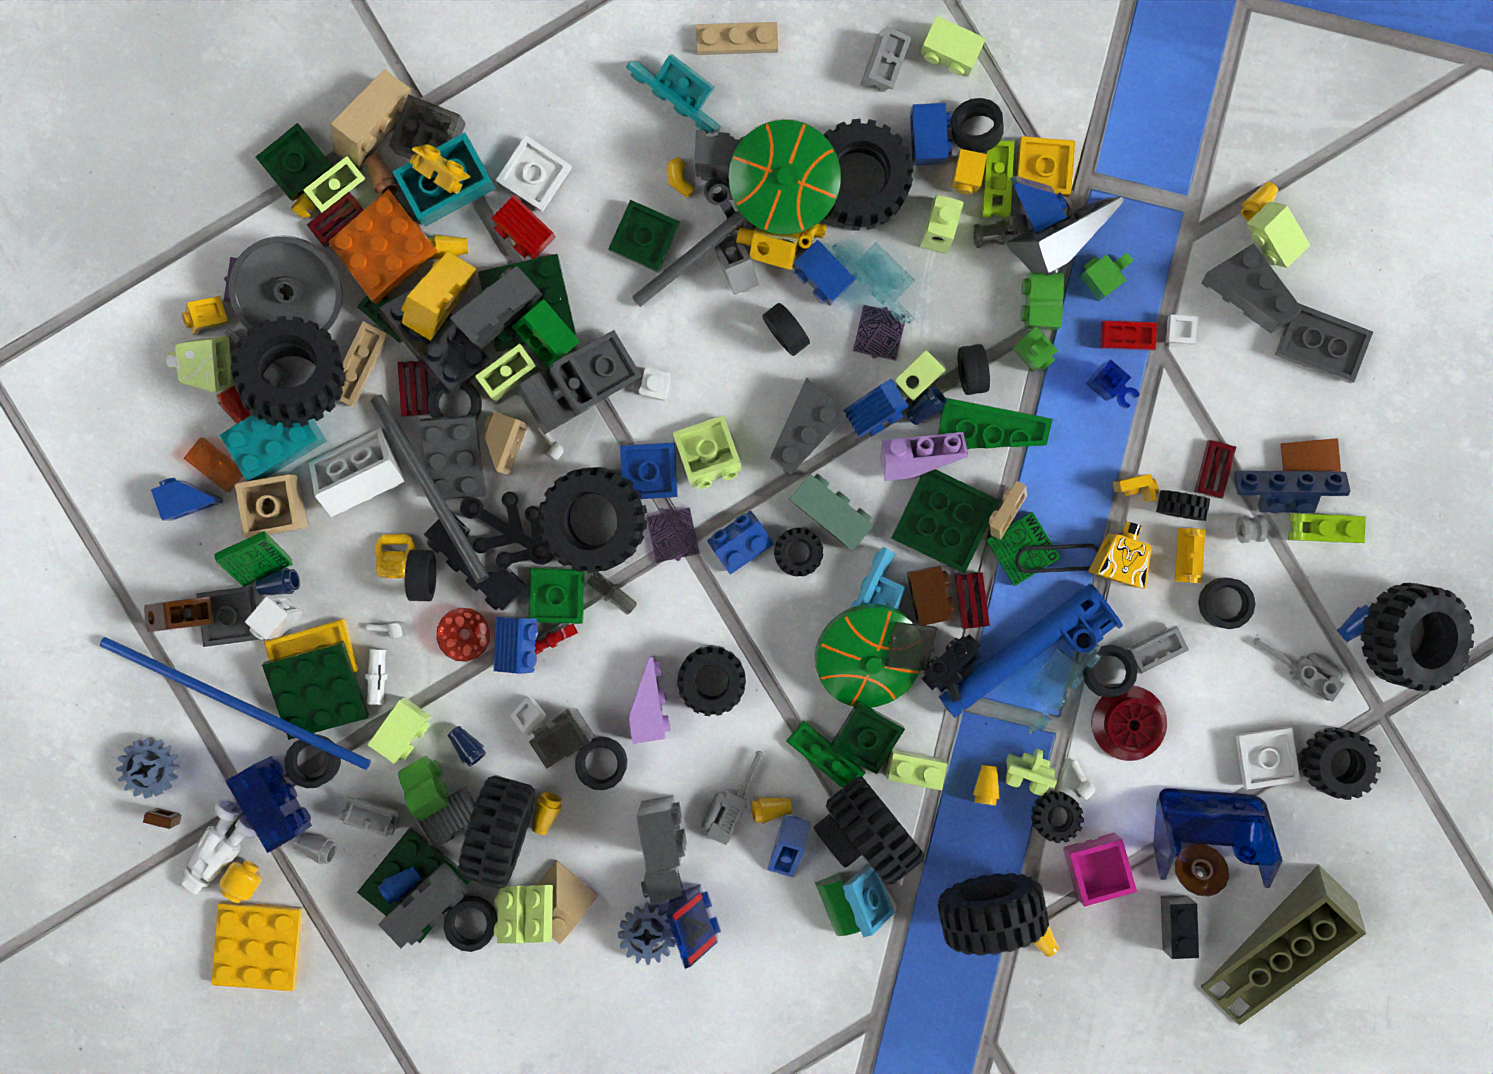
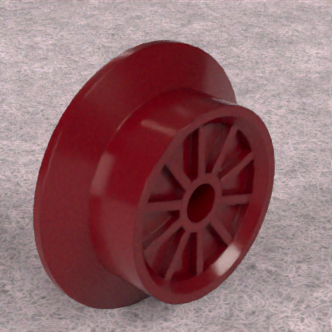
[1091,686,1167,761]

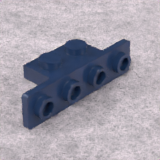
[1234,471,1351,514]

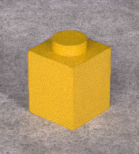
[950,149,987,195]

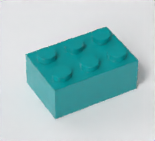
[392,133,497,227]
[219,415,327,482]

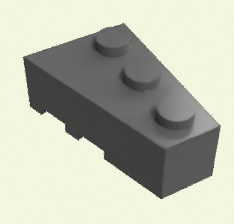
[1201,243,1302,333]
[450,266,543,349]
[770,377,847,476]
[378,862,467,949]

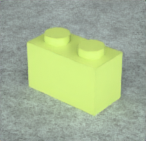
[920,16,986,76]
[304,156,365,212]
[1246,201,1310,268]
[475,344,540,401]
[368,698,431,764]
[885,749,947,790]

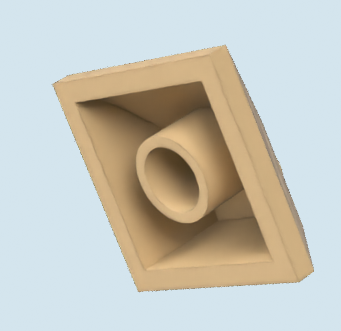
[483,411,528,475]
[537,860,598,944]

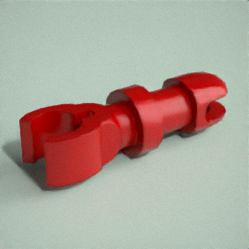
[535,624,578,655]

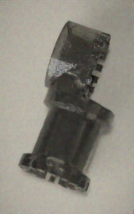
[973,214,1028,248]

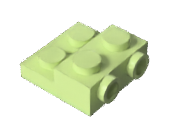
[672,415,743,489]
[494,885,553,944]

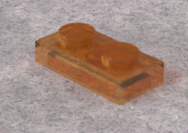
[184,437,243,492]

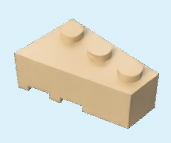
[331,69,412,171]

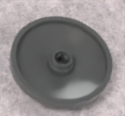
[229,235,343,331]

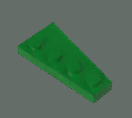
[937,397,1053,449]

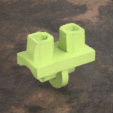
[1006,748,1057,796]

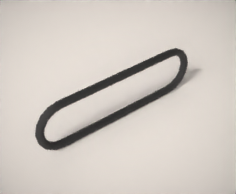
[1015,544,1099,573]

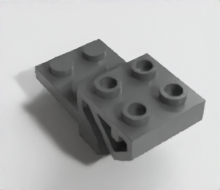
[516,330,642,435]

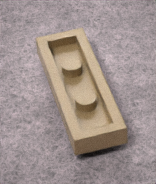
[696,22,778,55]
[339,322,389,407]

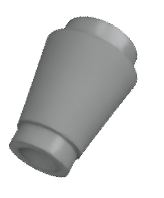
[293,833,337,864]

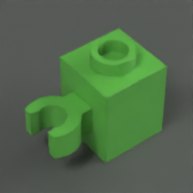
[1079,252,1134,301]
[1011,327,1058,372]

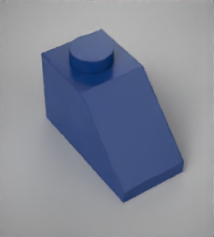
[1010,176,1067,233]
[151,478,223,521]
[767,815,811,877]

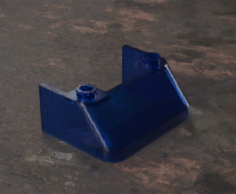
[1153,788,1283,888]

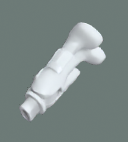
[180,800,261,894]

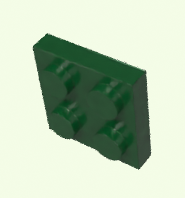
[255,123,333,201]
[608,199,680,273]
[830,701,905,774]

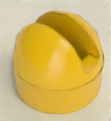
[290,194,315,218]

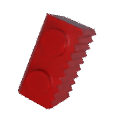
[491,195,556,259]

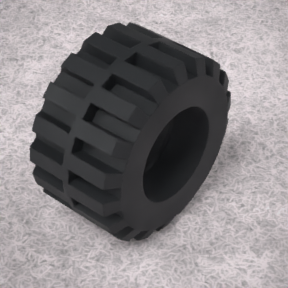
[677,645,746,716]
[1301,727,1381,800]

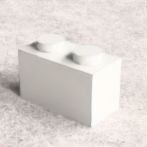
[245,594,304,640]

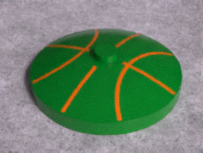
[729,119,841,235]
[815,604,924,708]

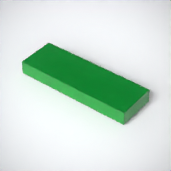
[786,720,866,788]

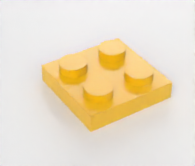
[1015,136,1075,197]

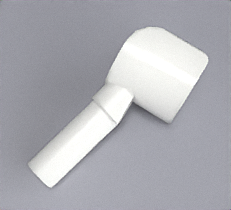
[537,427,566,462]
[366,622,406,639]
[1071,760,1095,800]

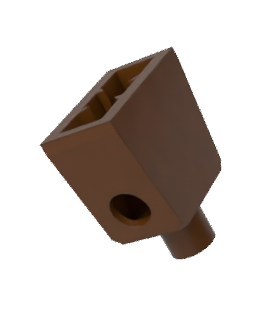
[144,597,213,632]

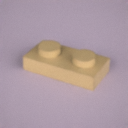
[988,481,1027,540]

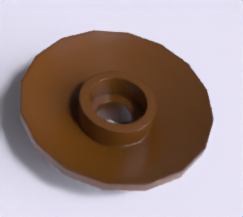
[1175,843,1229,897]

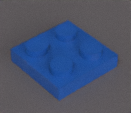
[620,443,678,499]

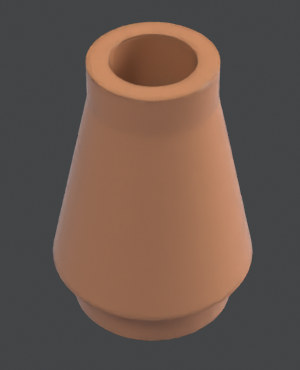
[365,154,400,196]

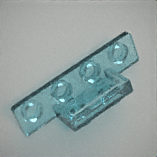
[831,242,915,324]
[1024,644,1101,734]

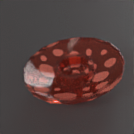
[436,608,491,662]

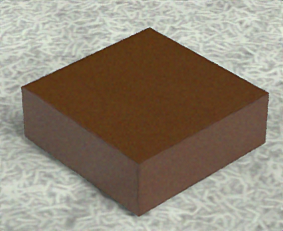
[143,808,182,829]

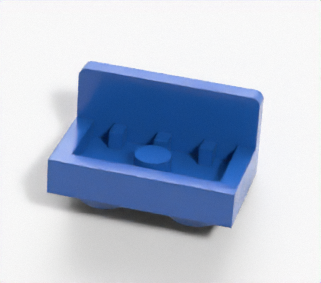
[707,511,774,575]

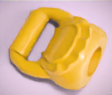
[375,534,415,579]

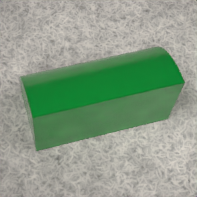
[512,299,580,368]
[815,873,861,936]

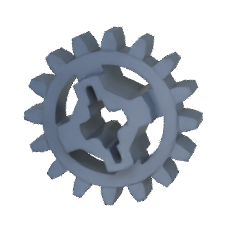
[116,738,180,799]
[618,903,677,965]

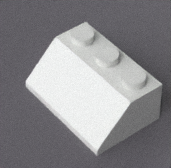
[308,427,405,517]

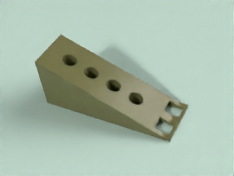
[1201,864,1366,1025]

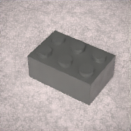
[636,795,687,872]

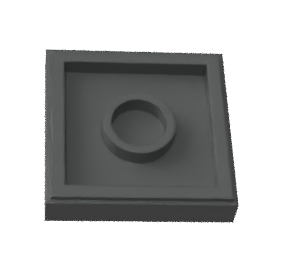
[196,586,260,647]

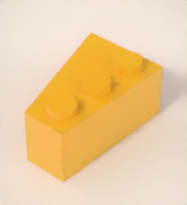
[401,251,477,341]

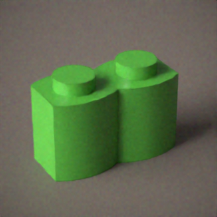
[1020,272,1064,330]
[398,755,450,821]

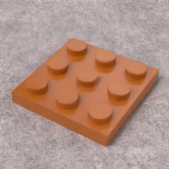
[328,189,438,304]

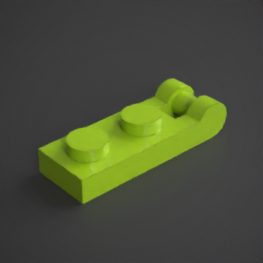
[981,140,1015,219]
[1288,513,1366,543]

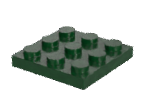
[478,254,576,352]
[891,469,1000,574]
[262,640,369,740]
[357,827,470,943]

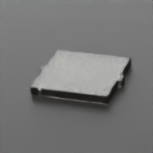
[885,622,938,671]

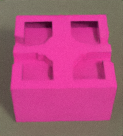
[1063,833,1137,907]

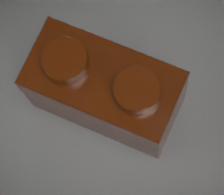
[906,566,955,626]

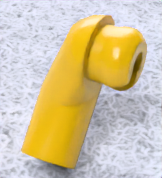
[666,157,695,199]
[798,223,827,249]

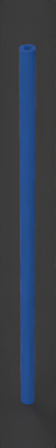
[100,637,371,770]

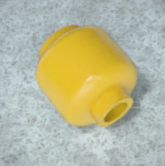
[219,860,262,903]

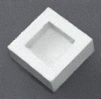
[1166,314,1198,345]
[639,367,672,401]
[510,696,547,736]

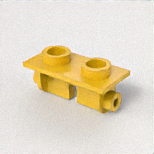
[410,144,470,194]
[1174,528,1205,583]

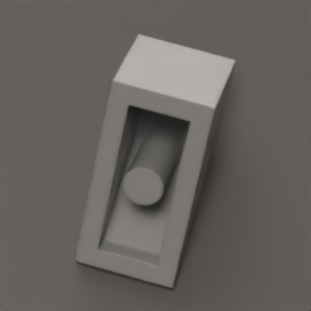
[714,231,759,295]

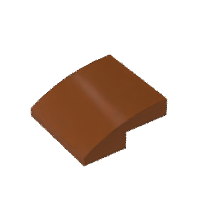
[1280,438,1341,472]

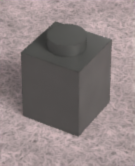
[641,866,684,905]

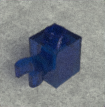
[1085,359,1140,409]

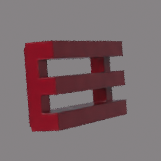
[307,192,364,248]
[397,361,430,417]
[1194,440,1236,499]
[955,572,990,629]

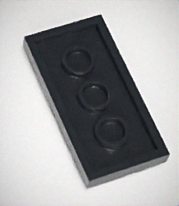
[379,285,492,395]

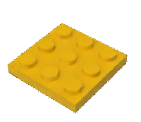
[211,901,302,992]

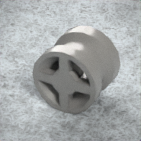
[1236,515,1267,543]

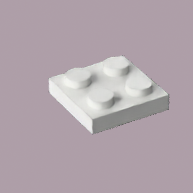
[496,135,572,213]
[1235,727,1300,790]

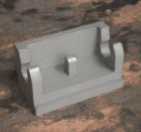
[860,26,912,92]

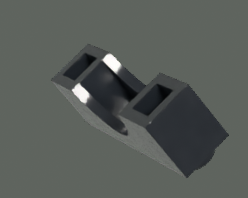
[423,511,529,611]

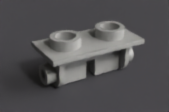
[339,796,399,837]

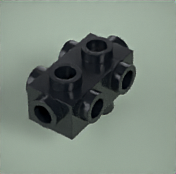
[921,634,981,702]

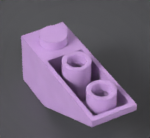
[880,432,968,481]
[629,656,670,744]

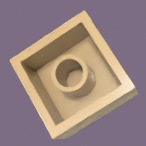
[235,474,308,538]

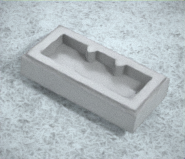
[1127,625,1189,674]

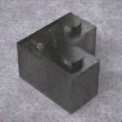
[388,94,466,159]
[529,709,595,769]

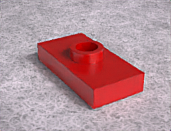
[1100,321,1157,351]

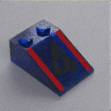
[666,884,721,969]

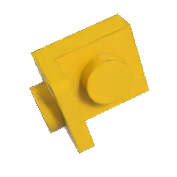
[182,296,229,335]
[1112,474,1159,502]

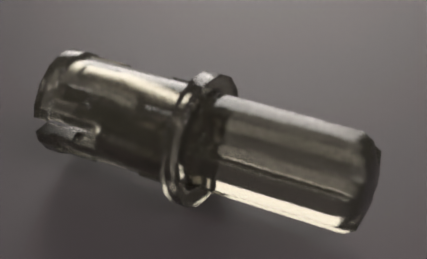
[586,572,637,615]

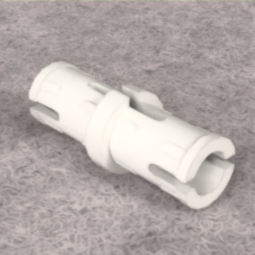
[365,649,388,705]

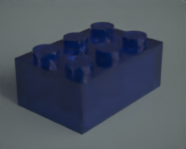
[225,756,312,853]

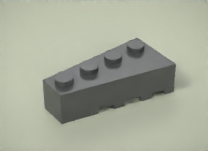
[695,130,745,181]

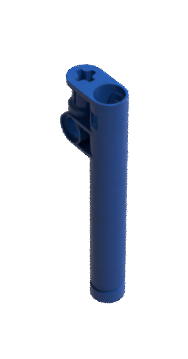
[938,583,1123,718]

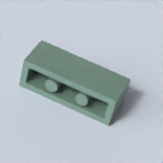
[789,473,874,551]

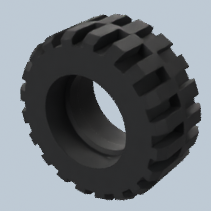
[823,118,914,231]
[230,316,345,428]
[538,467,647,573]
[1360,582,1475,692]
[458,775,535,889]
[826,776,925,885]
[937,873,1049,956]

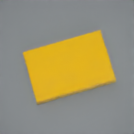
[264,619,359,672]

